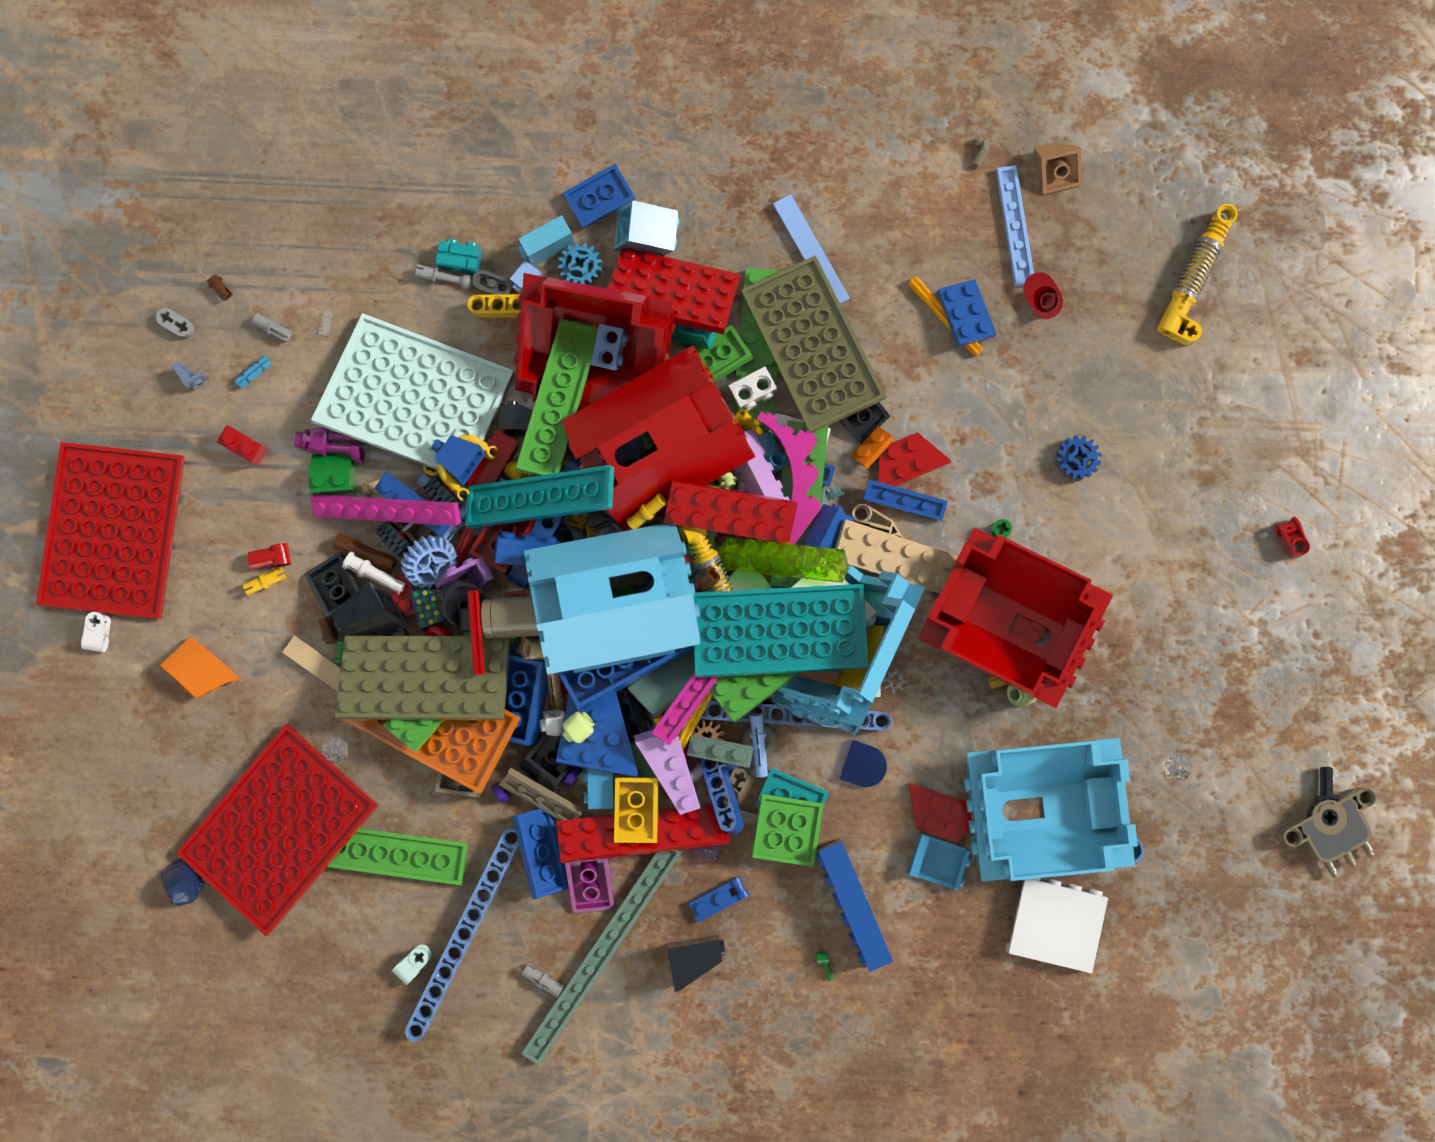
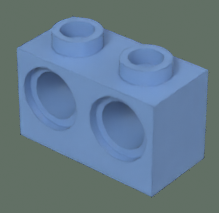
[591,324,629,370]

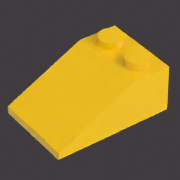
[614,778,659,843]

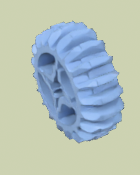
[401,534,457,589]

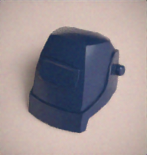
[161,858,205,906]

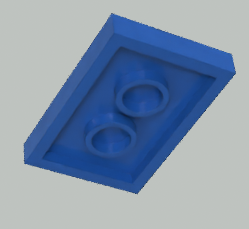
[563,164,636,230]
[936,279,997,347]

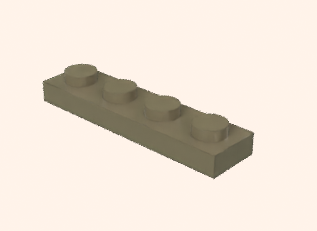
[499,768,583,821]

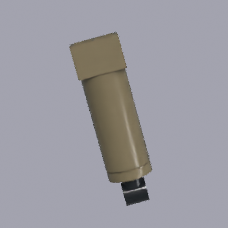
[459,591,613,639]

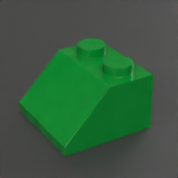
[308,453,356,495]

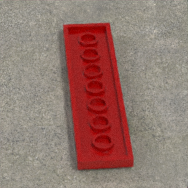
[556,803,730,863]

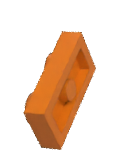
[851,426,895,469]

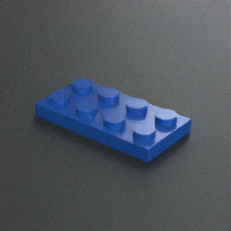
[512,809,569,900]

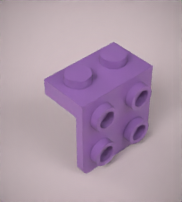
[435,557,494,590]

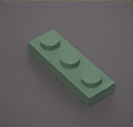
[687,734,754,768]

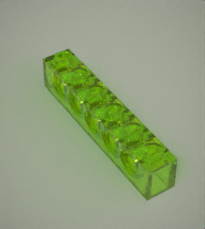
[719,537,849,583]

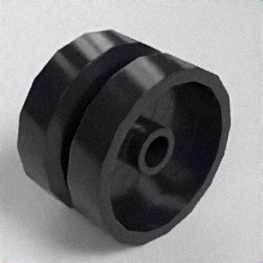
[435,579,486,628]

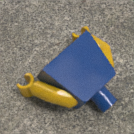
[431,435,498,501]

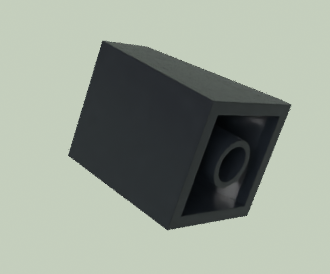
[331,582,409,636]
[668,935,726,992]

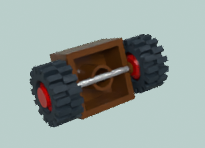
[375,476,461,558]

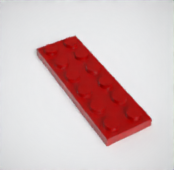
[664,480,798,544]

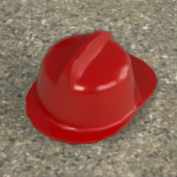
[1023,272,1063,319]

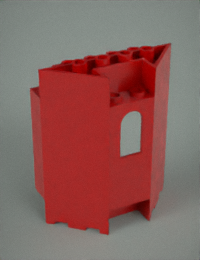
[514,273,676,411]
[562,345,756,531]
[917,527,1113,708]

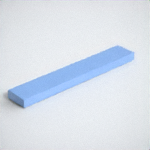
[995,165,1034,287]
[773,194,850,305]

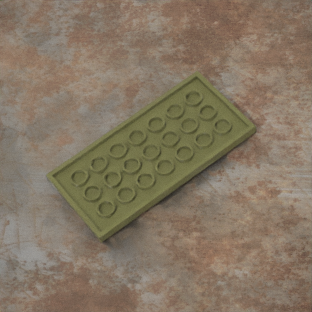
[741,255,886,433]
[335,636,511,721]

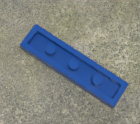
[374,472,450,537]
[862,479,948,521]

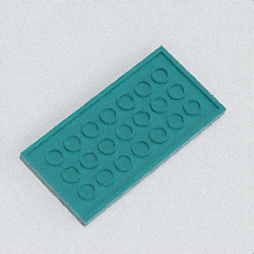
[693,584,869,678]

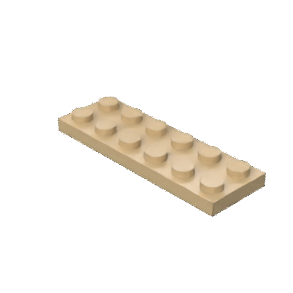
[832,519,958,594]

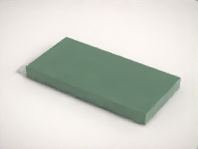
[628,651,695,718]

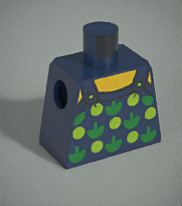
[411,589,463,631]

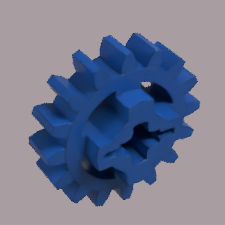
[1055,435,1102,480]

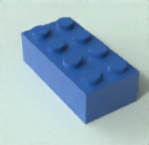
[505,653,548,745]

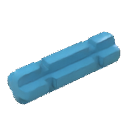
[235,356,272,388]

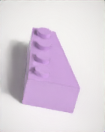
[732,430,789,500]
[634,730,700,815]

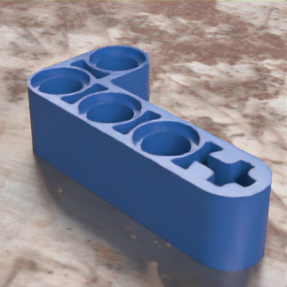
[701,759,744,834]

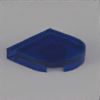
[839,740,887,787]

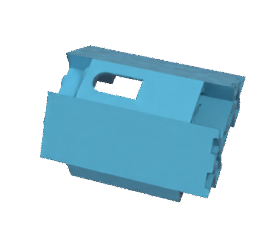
[524,523,701,675]
[771,562,926,735]
[964,738,1138,882]

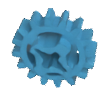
[558,242,602,285]

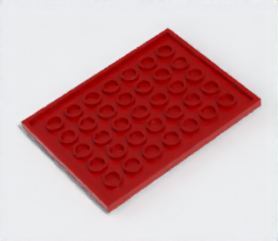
[36,442,185,619]
[176,724,379,937]

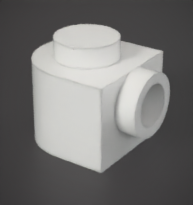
[539,710,565,736]

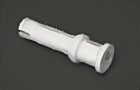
[342,552,405,595]

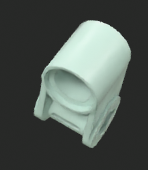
[392,944,432,986]

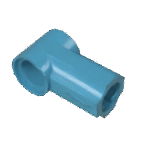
[757,432,787,476]

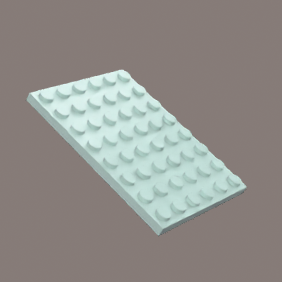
[311,313,514,470]

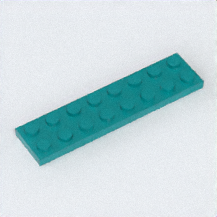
[465,465,614,528]

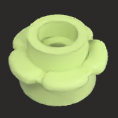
[718,472,738,490]

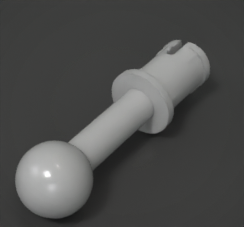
[415,264,474,290]

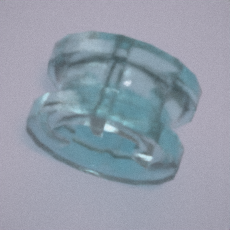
[824,485,845,501]

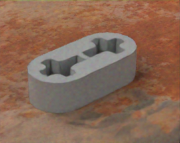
[156,308,194,338]

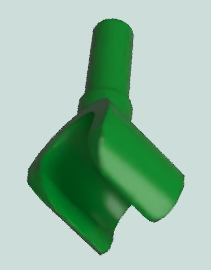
[816,951,833,981]

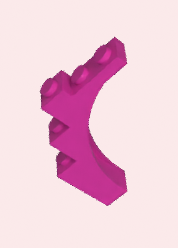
[757,412,822,549]

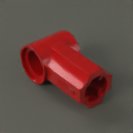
[247,543,292,570]

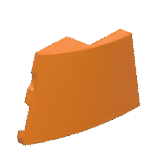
[160,637,239,699]

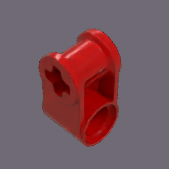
[1274,517,1310,559]

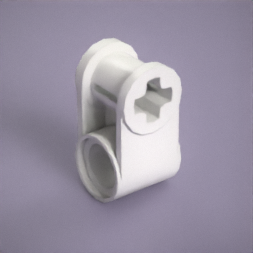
[81,612,111,652]

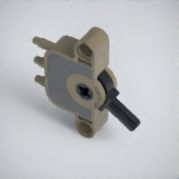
[1277,767,1376,878]

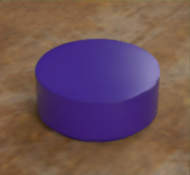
[562,766,580,787]
[491,781,511,802]

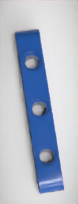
[507,455,581,589]

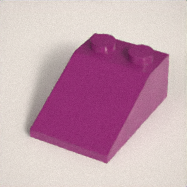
[565,858,615,913]

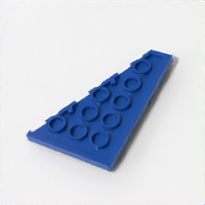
[556,693,638,778]

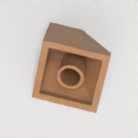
[1034,143,1082,194]

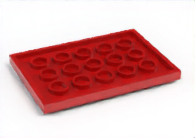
[607,248,741,335]

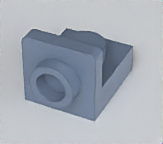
[171,361,207,390]

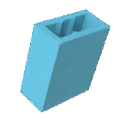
[518,215,575,267]

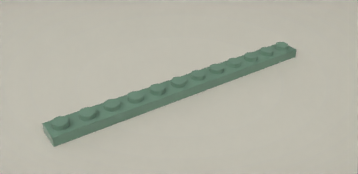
[521,850,682,1066]

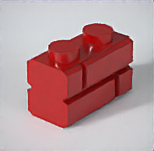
[217,425,268,466]

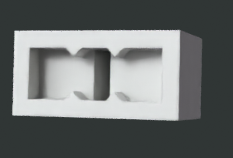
[729,367,777,411]

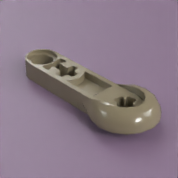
[723,724,777,805]

